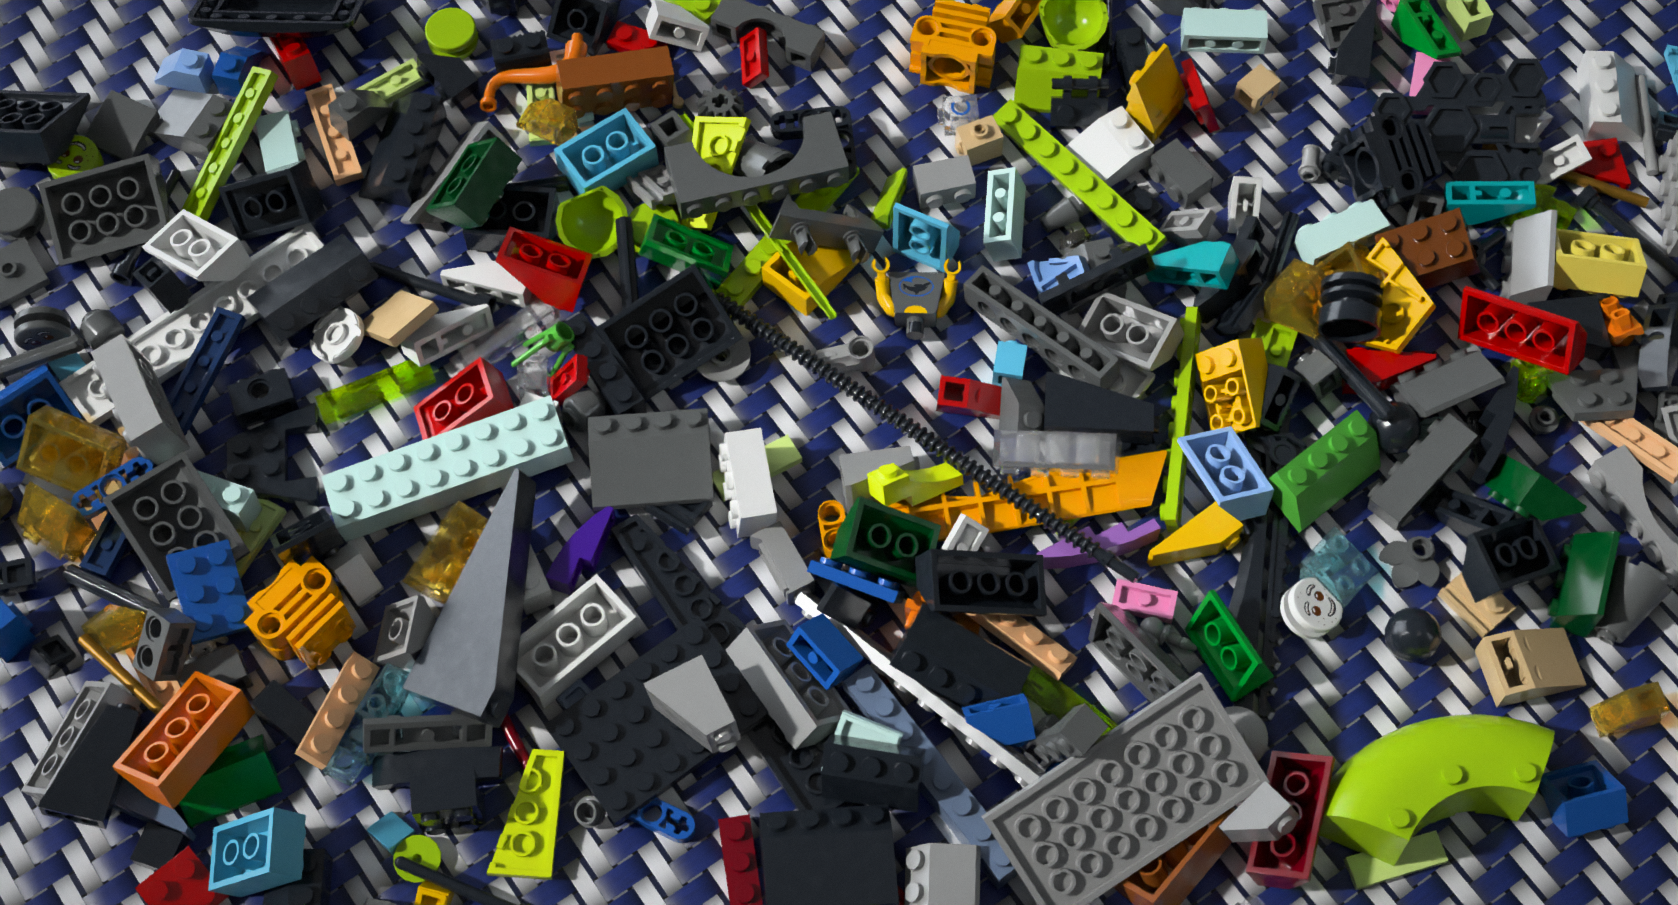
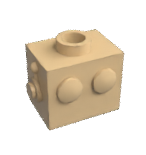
[955,115,1004,166]

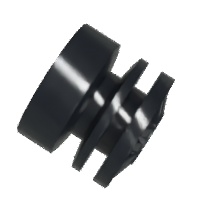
[1318,271,1384,343]

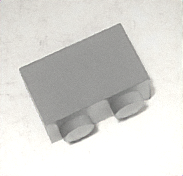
[913,155,976,209]

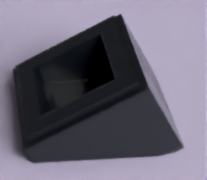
[29,634,76,680]

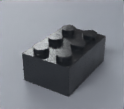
[462,185,559,252]

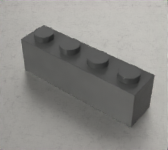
[1367,413,1478,531]

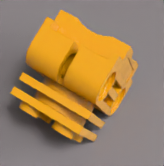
[909,0,996,94]
[244,556,356,670]

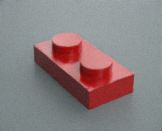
[607,21,668,52]
[740,27,769,89]
[550,354,590,406]

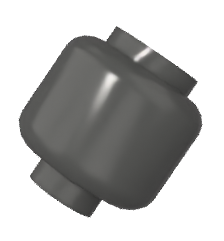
[80,309,125,350]
[561,388,606,432]

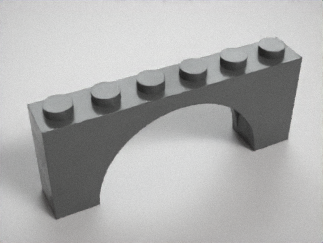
[664,111,849,219]

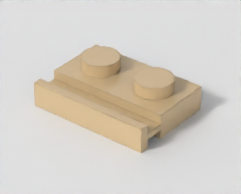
[1438,572,1516,638]

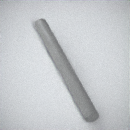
[1635,75,1659,176]

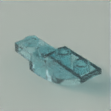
[323,662,410,786]

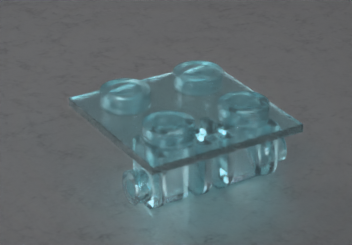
[1300,526,1378,607]

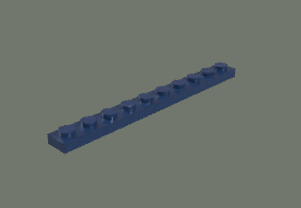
[79,306,247,580]

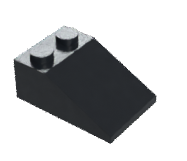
[218,160,326,241]
[269,508,344,566]

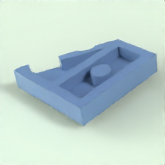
[1027,255,1090,294]

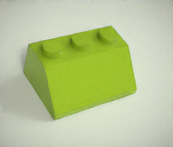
[1014,44,1104,113]

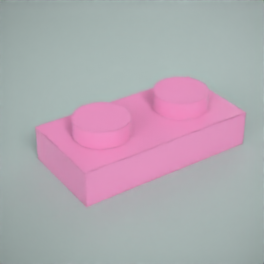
[1112,578,1178,624]

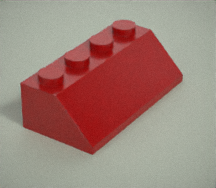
[1457,286,1587,375]

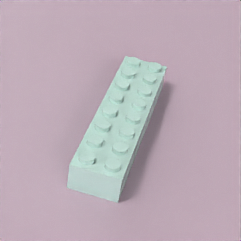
[321,395,575,542]

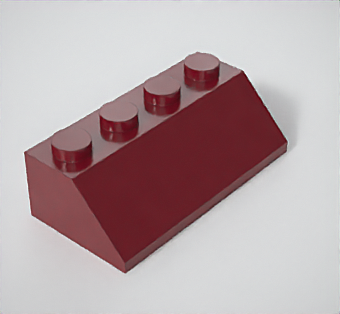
[1245,751,1335,889]

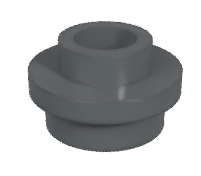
[1529,405,1560,435]
[574,796,606,828]

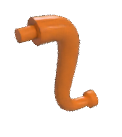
[480,33,588,112]

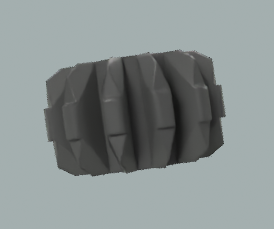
[697,85,744,117]

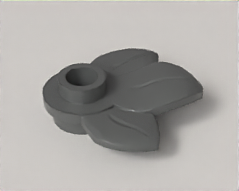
[1379,536,1440,589]

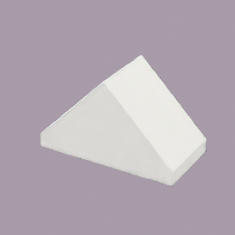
[1228,176,1263,233]
[324,543,384,607]

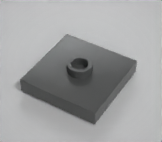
[0,237,51,310]

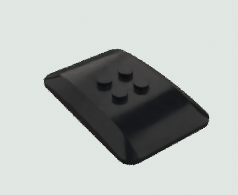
[188,0,367,38]

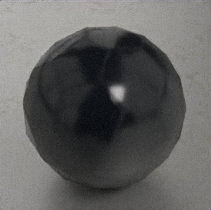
[1367,401,1421,454]
[1384,607,1442,663]

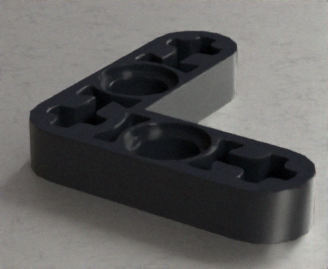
[770,106,857,180]

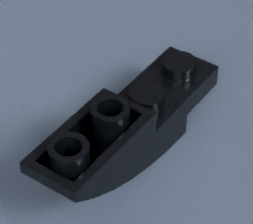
[1193,215,1265,324]
[1638,292,1678,392]

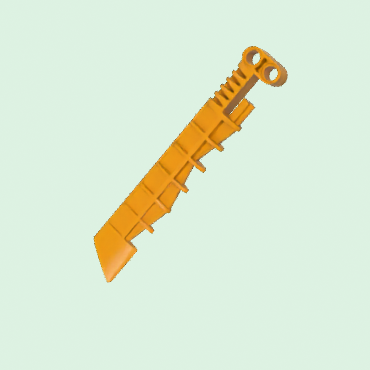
[818,450,1167,558]

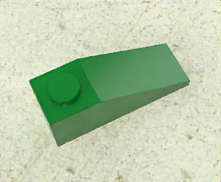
[1391,0,1462,60]

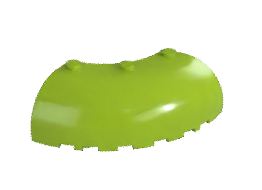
[1320,714,1555,866]

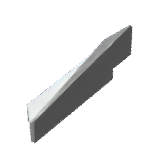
[400,121,507,224]

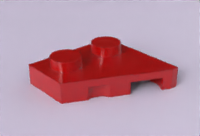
[1572,138,1631,190]

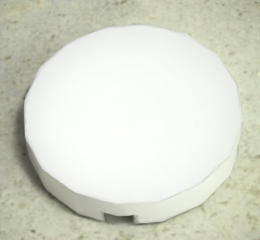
[310,308,365,364]

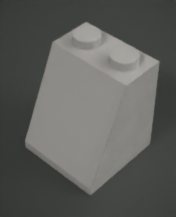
[643,655,741,753]

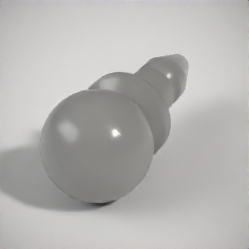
[1140,617,1197,651]

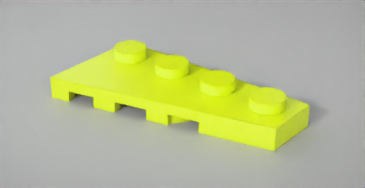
[681,116,751,231]
[487,749,565,880]

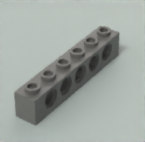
[963,265,1119,389]

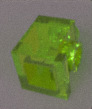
[1510,358,1554,403]

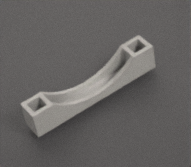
[1587,444,1678,592]

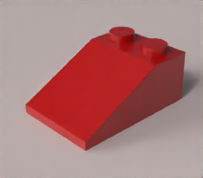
[496,226,593,313]
[413,356,514,440]

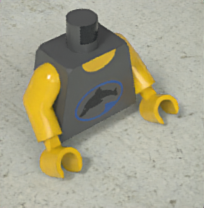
[871,257,962,340]

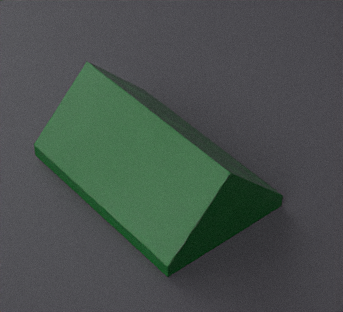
[638,213,734,287]
[1184,590,1274,702]
[179,734,282,827]

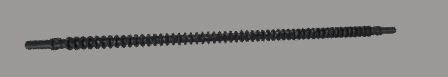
[681,270,1140,583]

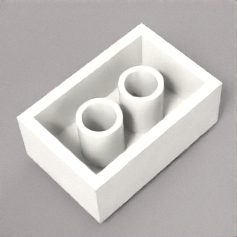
[718,428,777,538]

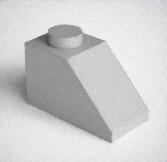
[1218,781,1301,842]

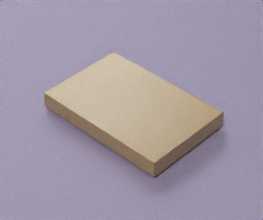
[363,290,439,347]

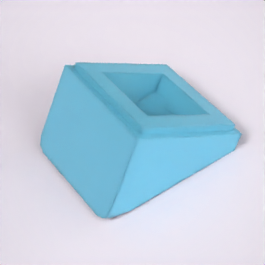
[48,353,86,381]
[366,811,415,855]

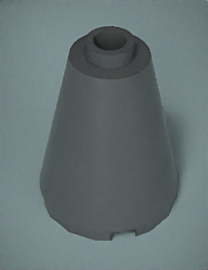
[733,138,795,204]
[1594,555,1673,645]

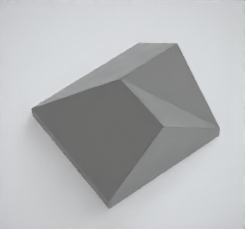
[373,594,436,669]

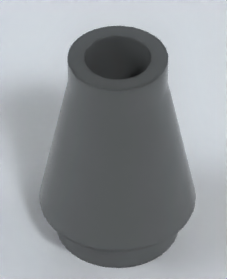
[1039,196,1084,233]

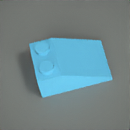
[893,203,960,273]

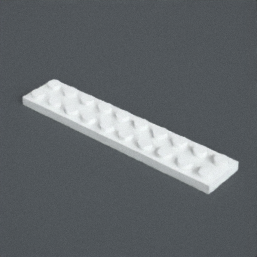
[59,224,324,429]

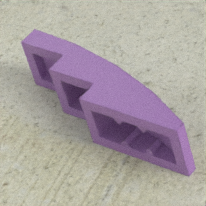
[1036,519,1161,569]

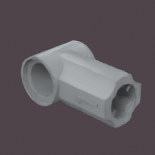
[816,335,876,373]

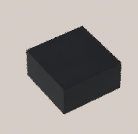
[130,822,189,871]

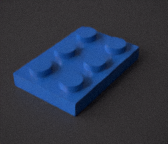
[166,539,251,645]
[807,556,906,604]

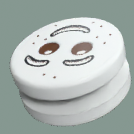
[1280,577,1343,639]

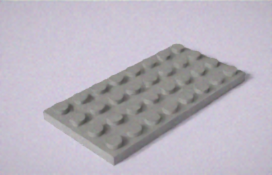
[981,672,1270,905]

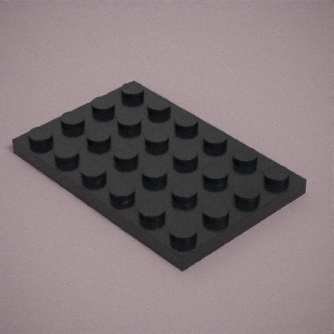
[544,616,769,827]

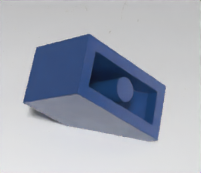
[212,46,264,97]
[962,693,1036,747]

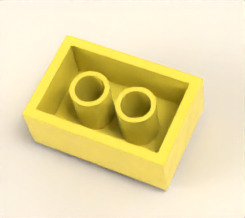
[1553,228,1647,298]

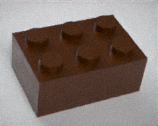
[1374,208,1480,290]

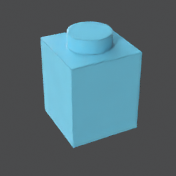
[992,340,1027,387]

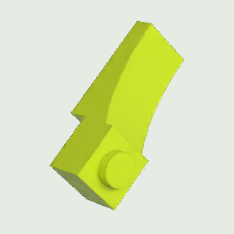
[867,462,964,506]

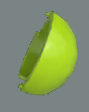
[1039,0,1109,51]
[555,186,628,259]

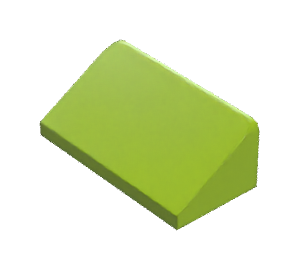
[870,168,908,230]

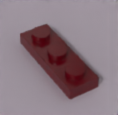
[718,814,763,905]

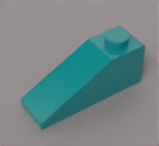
[1442,181,1536,225]
[1146,241,1239,289]

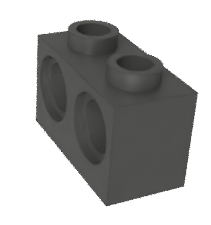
[132,608,196,681]

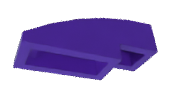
[545,506,616,595]

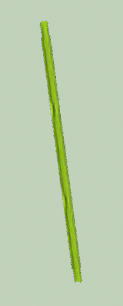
[678,112,837,320]

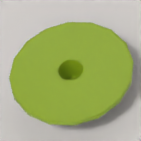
[393,835,441,883]

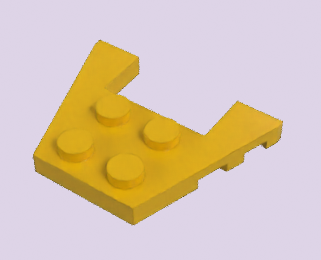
[1315,237,1436,354]

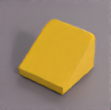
[414,881,454,905]

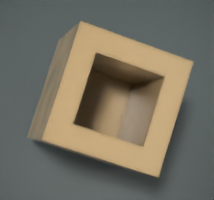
[1234,64,1281,115]

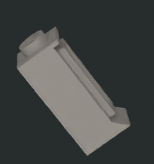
[750,521,815,605]

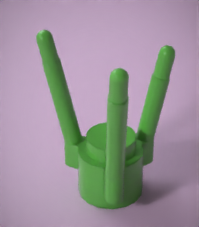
[511,321,575,377]

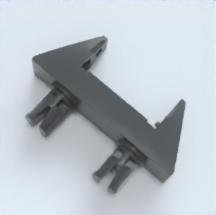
[769,194,884,264]

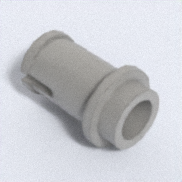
[1298,144,1321,182]

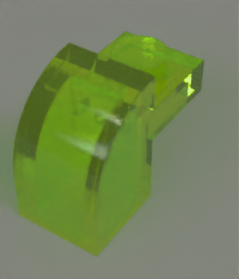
[1504,184,1578,230]

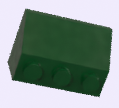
[426,137,522,229]
[1482,453,1587,521]
[830,497,941,587]
[1547,531,1621,638]

